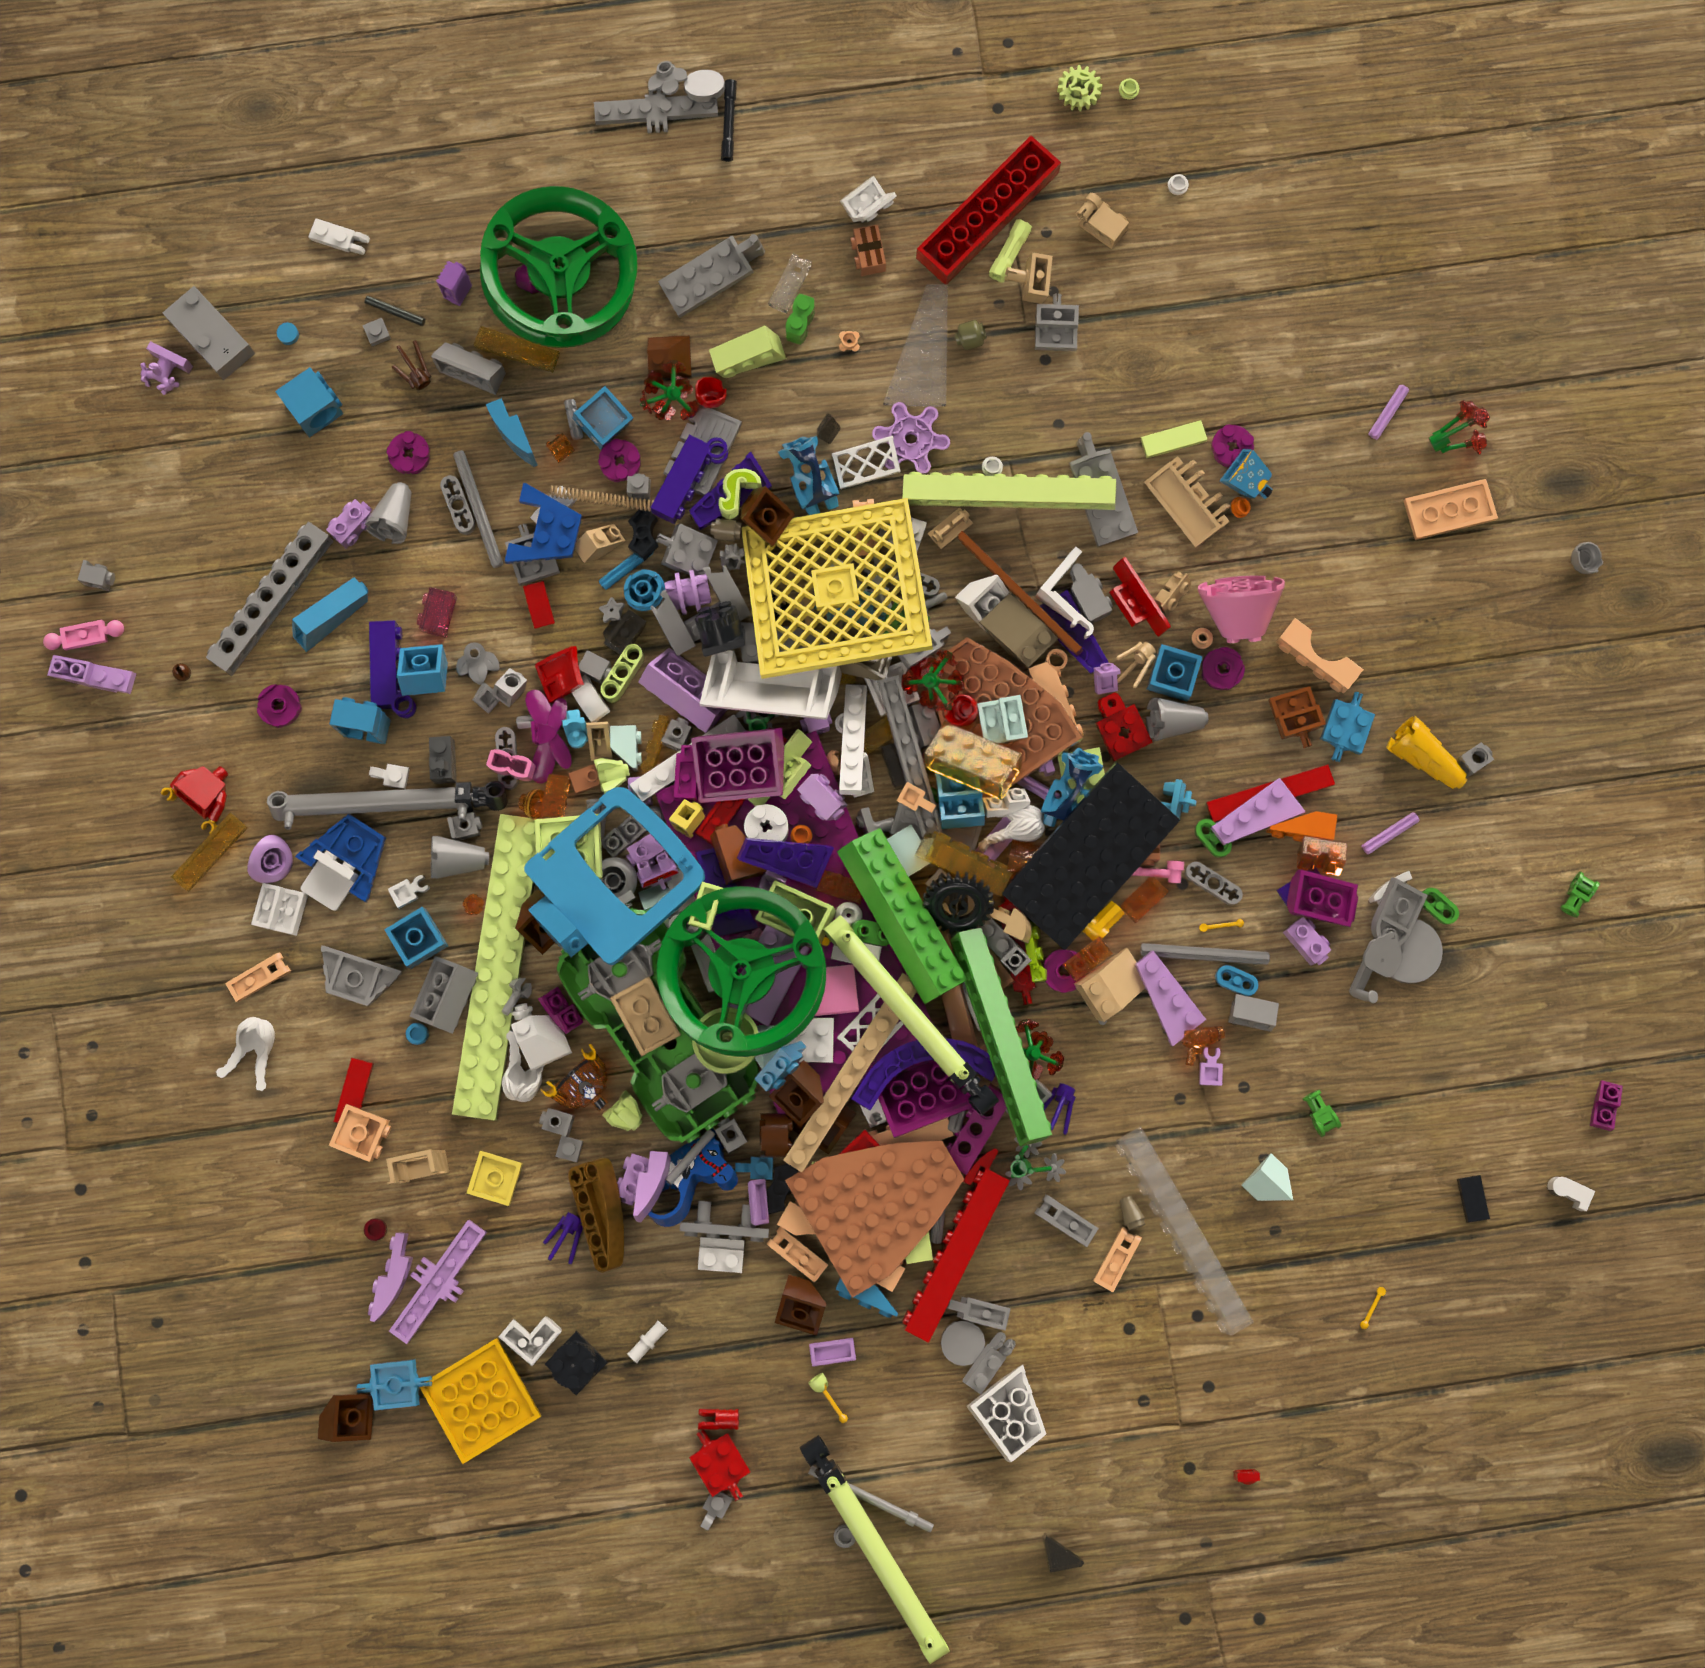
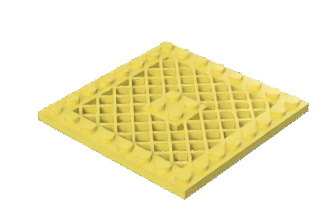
[741,498,933,679]

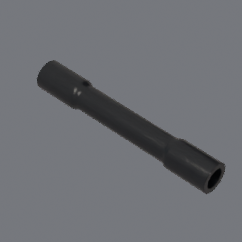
[721,79,737,162]

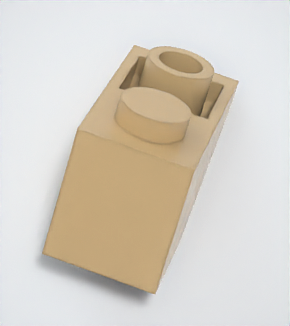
[575,524,626,563]

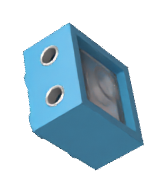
[572,386,634,450]

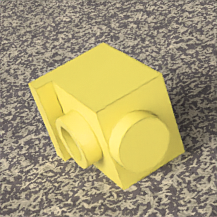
[669,799,705,839]

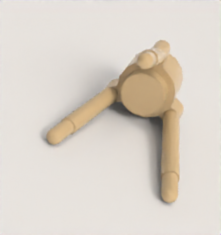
[1116,642,1156,688]

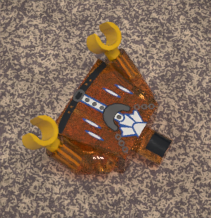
[541,1044,608,1111]

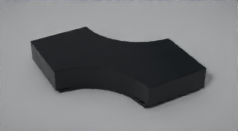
[628,507,659,561]
[766,1164,798,1215]

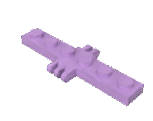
[389,1220,487,1344]

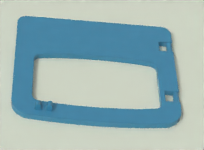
[524,787,705,965]

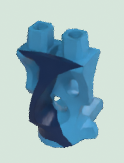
[778,436,839,515]
[1041,748,1103,827]

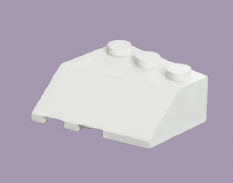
[967,1365,1046,1462]

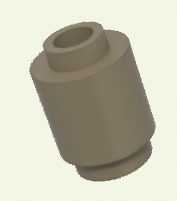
[711,518,742,541]

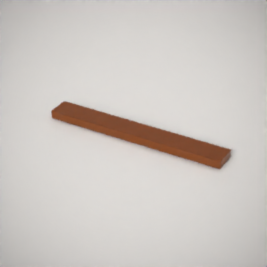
[957,531,1083,656]

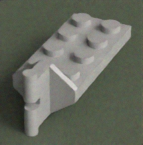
[658,234,765,318]
[1069,432,1138,547]

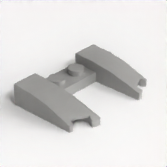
[650,566,751,656]

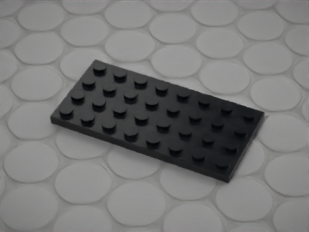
[1000,762,1180,950]

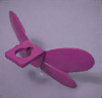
[525,690,572,784]

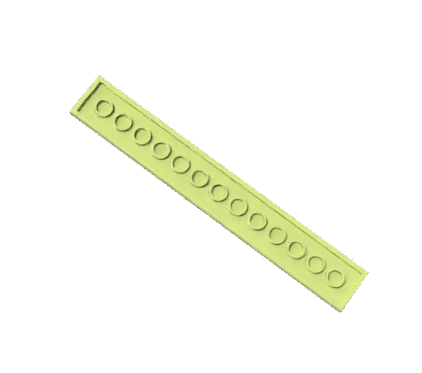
[452,814,536,1121]

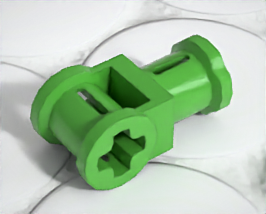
[1560,871,1600,918]
[1302,1089,1342,1137]

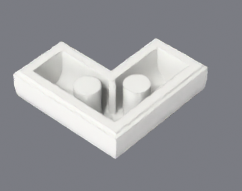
[499,1316,562,1366]

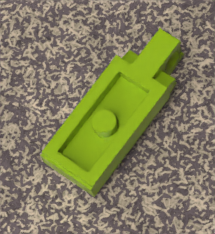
[1025,921,1047,983]

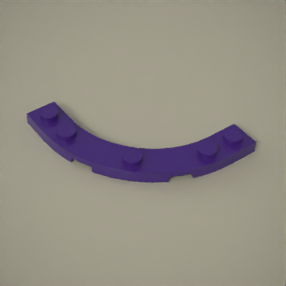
[851,1038,995,1111]

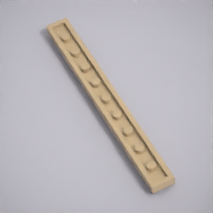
[783,973,917,1172]

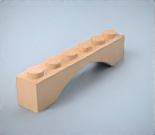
[777,1201,905,1292]

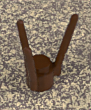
[392,340,432,390]

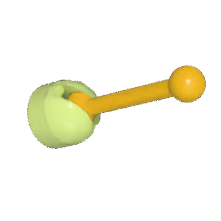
[808,1373,848,1423]

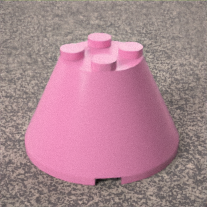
[1198,576,1285,643]

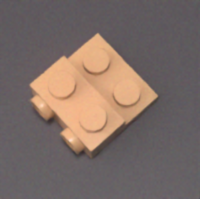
[329,1104,391,1162]

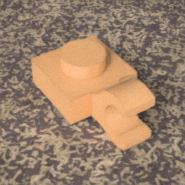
[897,782,936,813]

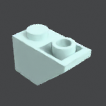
[610,725,642,771]

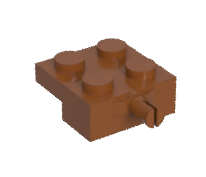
[1268,686,1326,748]

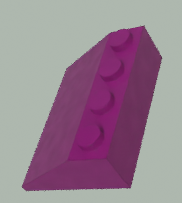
[691,728,784,803]
[878,1060,973,1138]

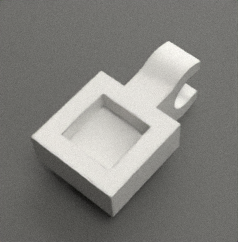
[369,764,410,790]

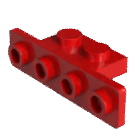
[1109,557,1171,637]

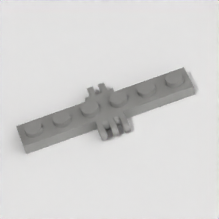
[594,89,718,134]

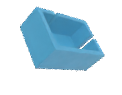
[329,697,391,744]

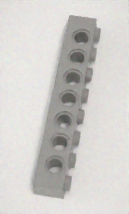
[206,521,333,676]

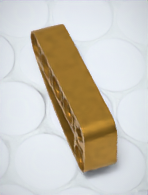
[568,1158,624,1273]

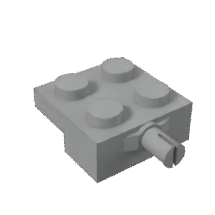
[1035,293,1079,351]
[505,524,560,586]
[656,524,718,576]

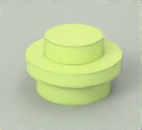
[1119,78,1139,100]

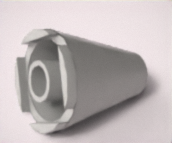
[365,482,412,544]
[1146,698,1208,741]
[431,836,489,879]

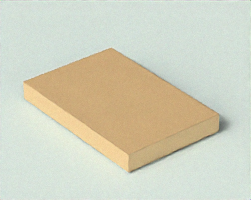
[610,976,681,1057]

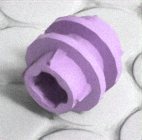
[665,570,712,615]

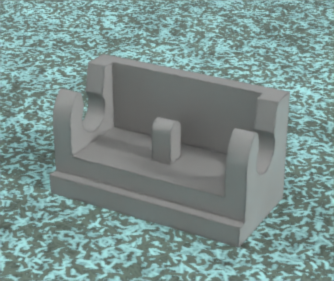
[1228,994,1279,1032]

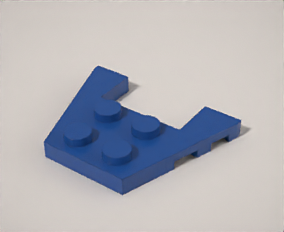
[505,483,582,564]
[295,814,386,903]

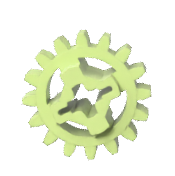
[1057,65,1102,111]

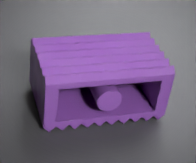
[436,261,472,306]

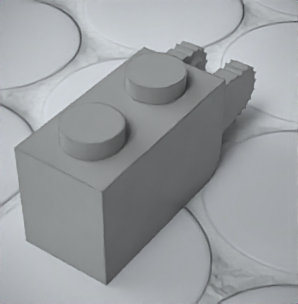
[1070,563,1113,624]

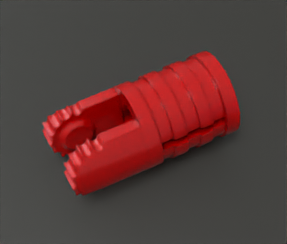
[698,1409,739,1430]

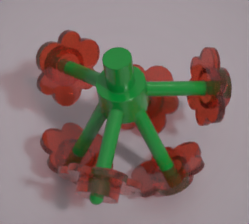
[640,360,700,421]
[901,650,964,712]
[1015,1019,1065,1080]

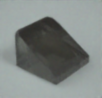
[817,413,840,444]

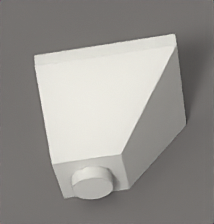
[955,575,1010,633]
[511,1015,572,1071]

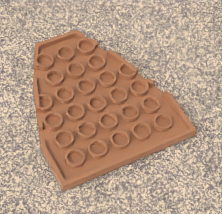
[932,637,1084,798]
[785,1140,964,1298]

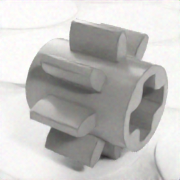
[720,543,746,570]

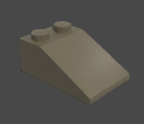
[979,593,1058,669]
[824,619,892,681]

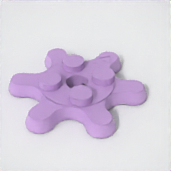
[872,402,950,474]

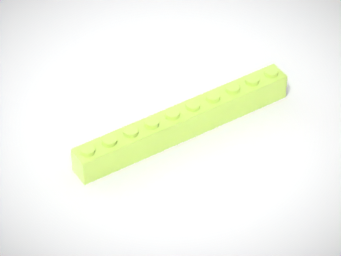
[902,472,1116,510]

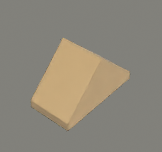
[586,721,613,761]

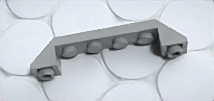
[925,868,1032,976]

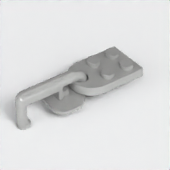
[1349,877,1428,1003]

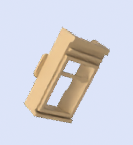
[386,1149,449,1185]

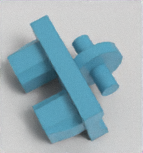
[562,709,588,748]
[1161,779,1197,819]

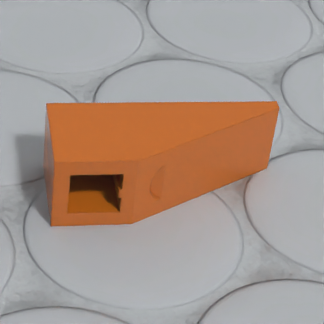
[1266,811,1337,845]

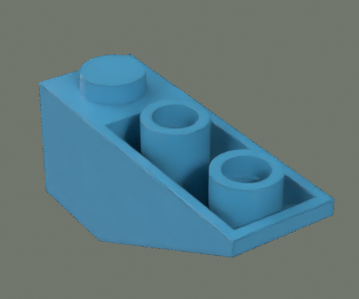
[836,1278,898,1319]

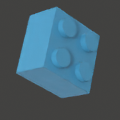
[397,644,448,696]
[1146,644,1203,702]
[384,907,448,969]

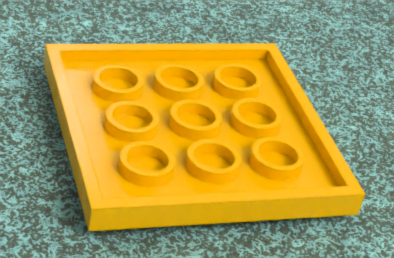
[420,1338,542,1464]

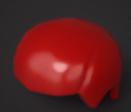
[695,377,727,409]
[945,694,978,727]

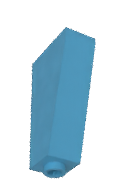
[292,577,368,652]
[528,896,588,957]

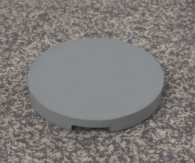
[1390,919,1443,984]

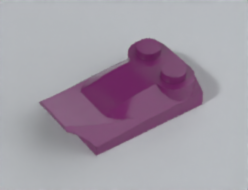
[1287,870,1358,927]

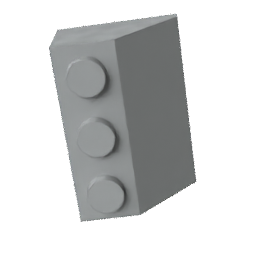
[431,342,506,395]
[410,956,478,1034]

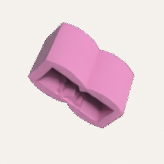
[486,749,536,781]

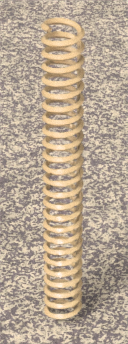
[549,485,654,512]

